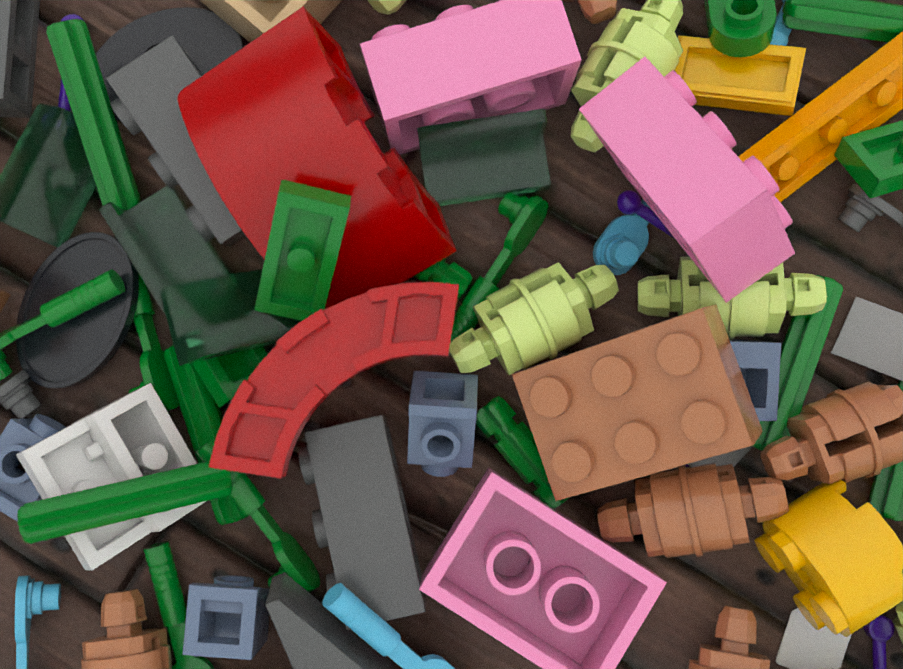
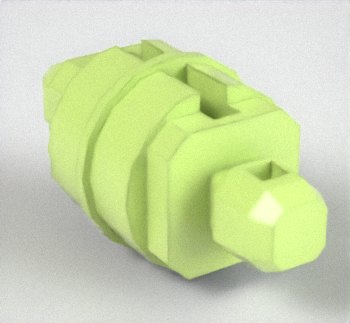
[571,0,683,153]
[637,257,827,340]
[449,262,619,375]

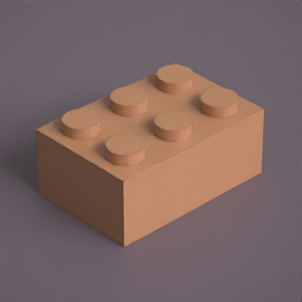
[512,304,763,501]

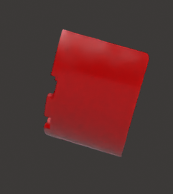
[177,6,457,309]
[209,282,459,479]

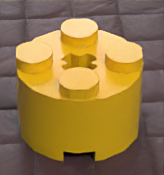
[754,480,903,637]

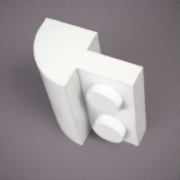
[16,383,206,571]

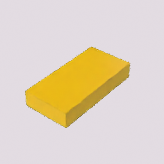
[674,35,806,116]

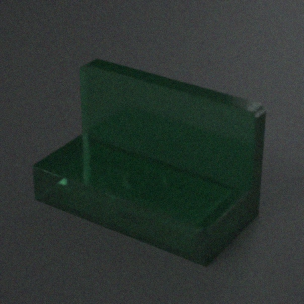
[0,103,96,248]
[417,109,551,206]
[99,186,240,324]
[160,269,301,366]

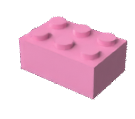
[360,0,581,155]
[579,57,795,303]
[419,467,667,669]

